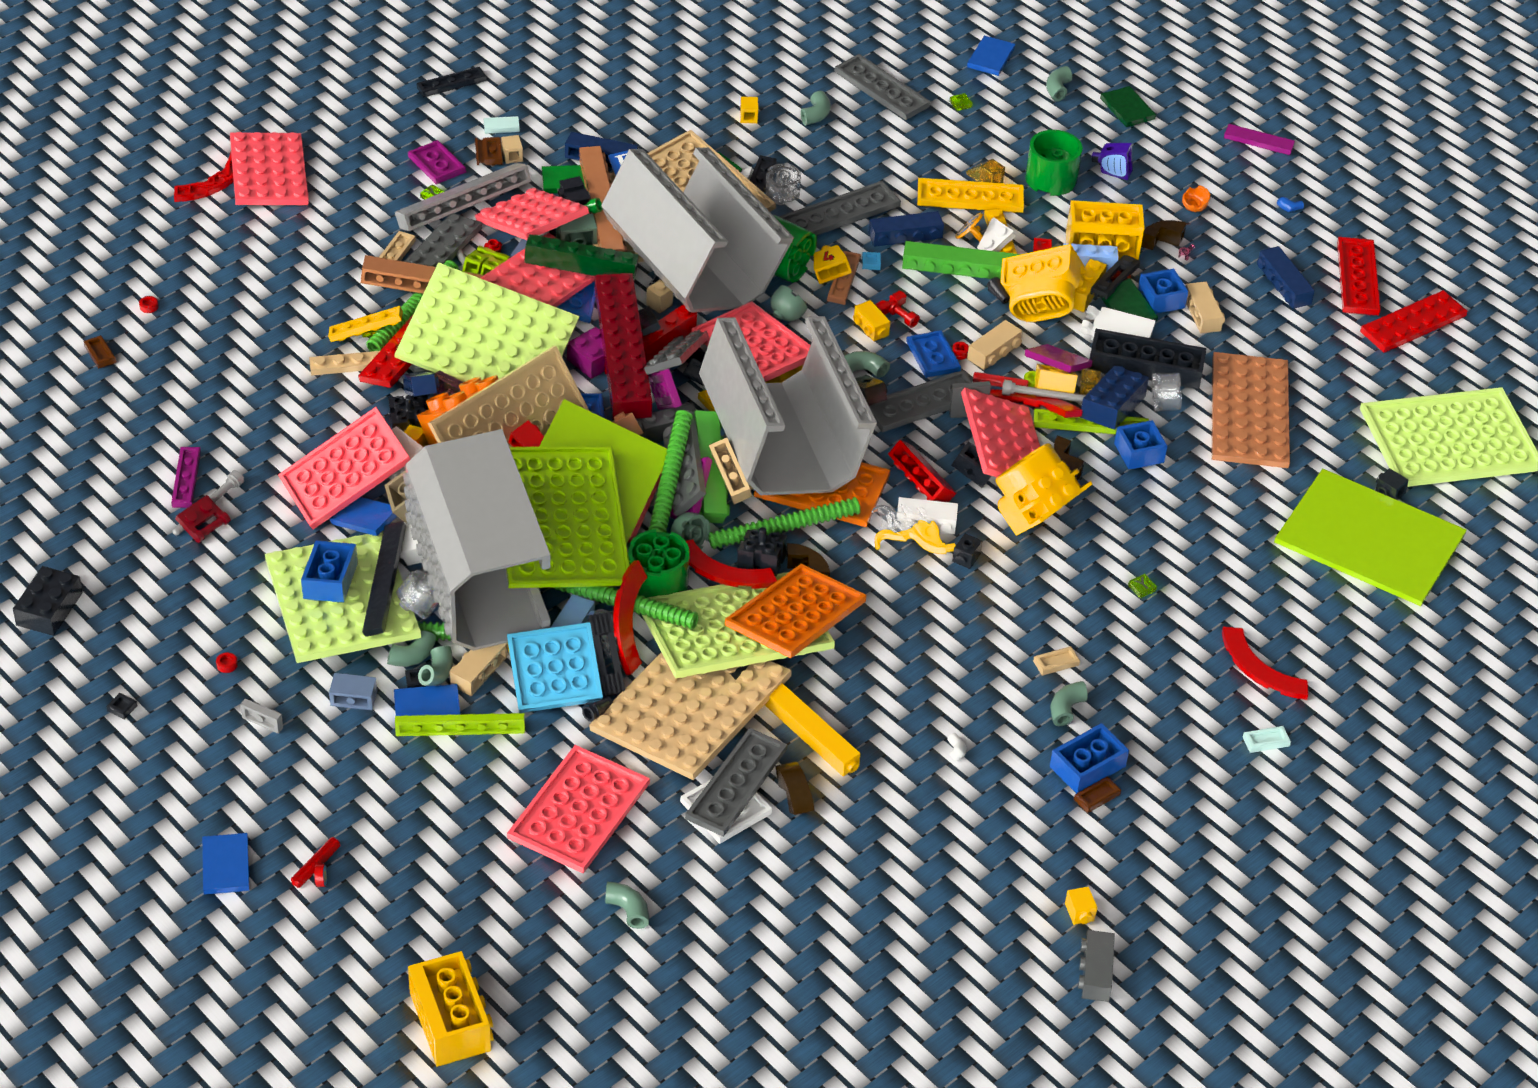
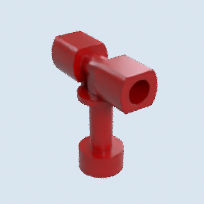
[875,290,920,328]

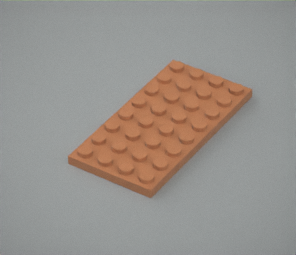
[1211,352,1290,468]

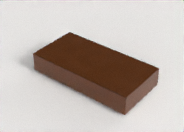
[83,335,116,369]
[1074,776,1121,814]

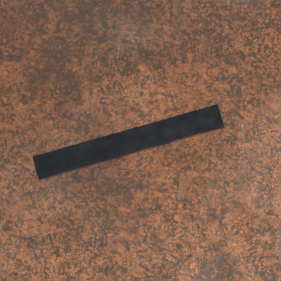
[362,521,406,637]

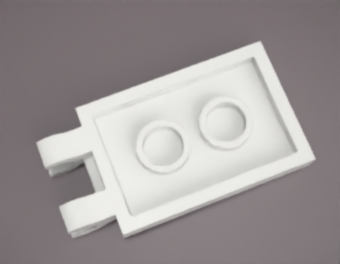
[1080,305,1155,340]

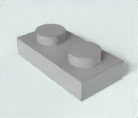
[240,699,283,734]

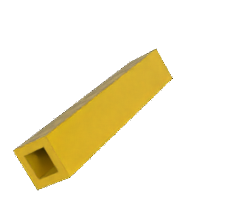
[765,683,860,777]

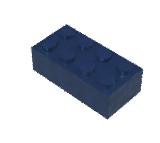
[1080,366,1149,430]

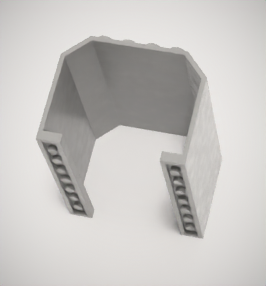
[601,147,794,312]
[699,316,877,495]
[403,429,550,651]

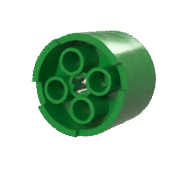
[1025,130,1083,196]
[773,215,817,283]
[628,529,689,598]

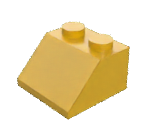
[1034,364,1078,393]

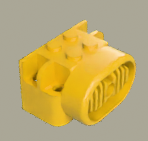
[1001,244,1087,322]
[995,443,1093,536]

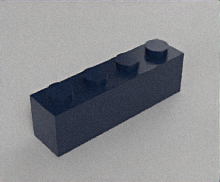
[565,132,638,167]
[868,211,944,247]
[1257,246,1315,309]
[402,371,439,396]

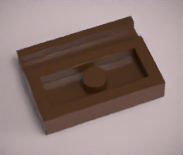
[475,137,502,165]

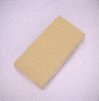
[1033,646,1080,676]

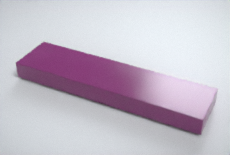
[1224,124,1295,155]
[171,447,201,508]

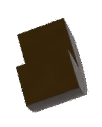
[1141,220,1187,251]
[1054,435,1084,481]
[786,543,830,577]
[775,761,815,815]

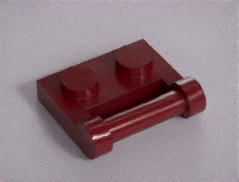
[175,495,231,543]

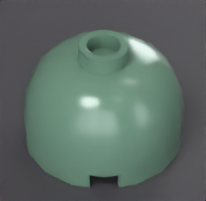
[771,285,807,322]
[671,512,711,549]

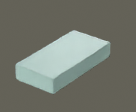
[484,116,520,134]
[1243,726,1291,753]

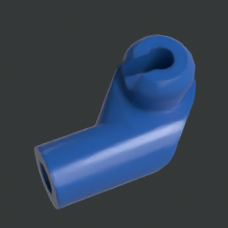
[1277,197,1304,212]

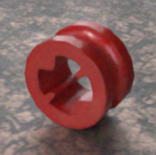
[952,342,969,360]

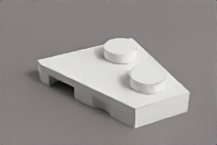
[977,217,1016,252]

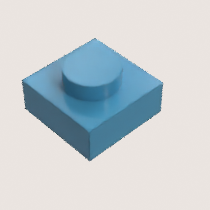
[862,252,881,270]

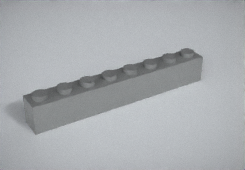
[395,163,532,231]

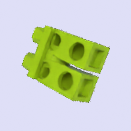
[462,246,510,275]

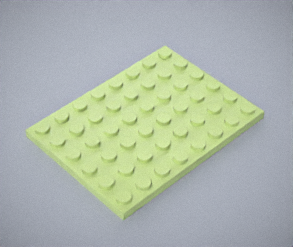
[395,262,579,383]
[1360,387,1538,487]
[265,531,421,663]
[642,572,835,679]

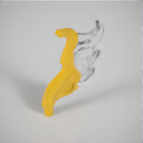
[871,504,955,554]

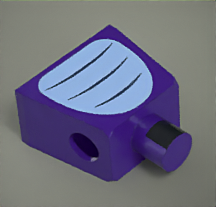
[1091,143,1133,180]

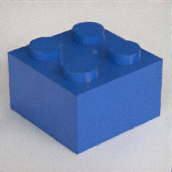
[1138,268,1188,314]
[1114,420,1168,470]

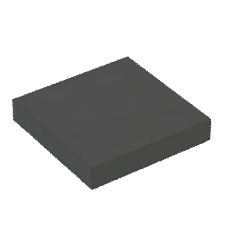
[949,381,991,418]

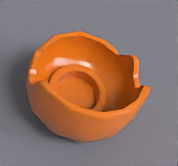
[1182,185,1211,212]

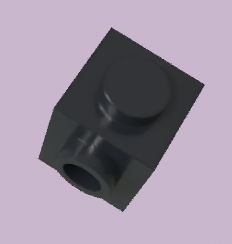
[1375,468,1408,500]
[952,533,983,569]

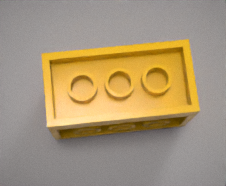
[1066,200,1144,260]
[408,951,494,1067]

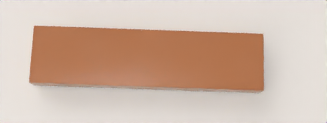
[827,251,861,305]

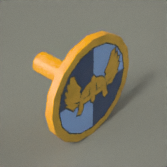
[955,212,983,242]

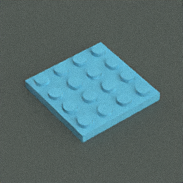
[507,622,603,713]

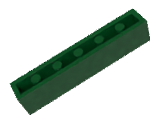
[524,234,638,280]

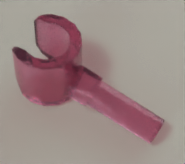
[1178,244,1195,261]

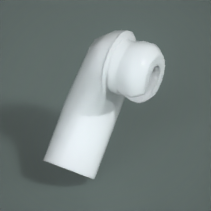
[947,733,967,761]

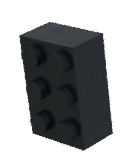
[13,566,83,636]

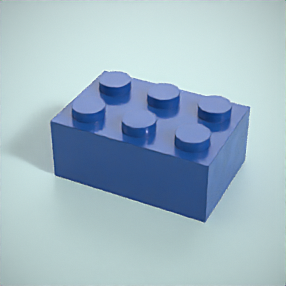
[301,541,358,602]
[1050,723,1129,794]

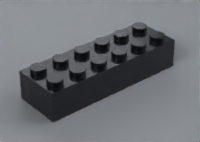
[1088,328,1207,389]

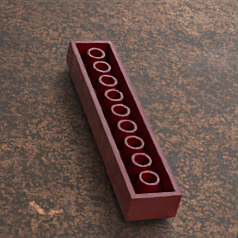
[595,273,652,420]

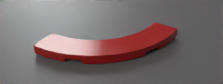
[174,151,234,202]
[990,389,1082,418]
[686,539,777,589]
[613,560,648,675]
[1222,626,1308,700]

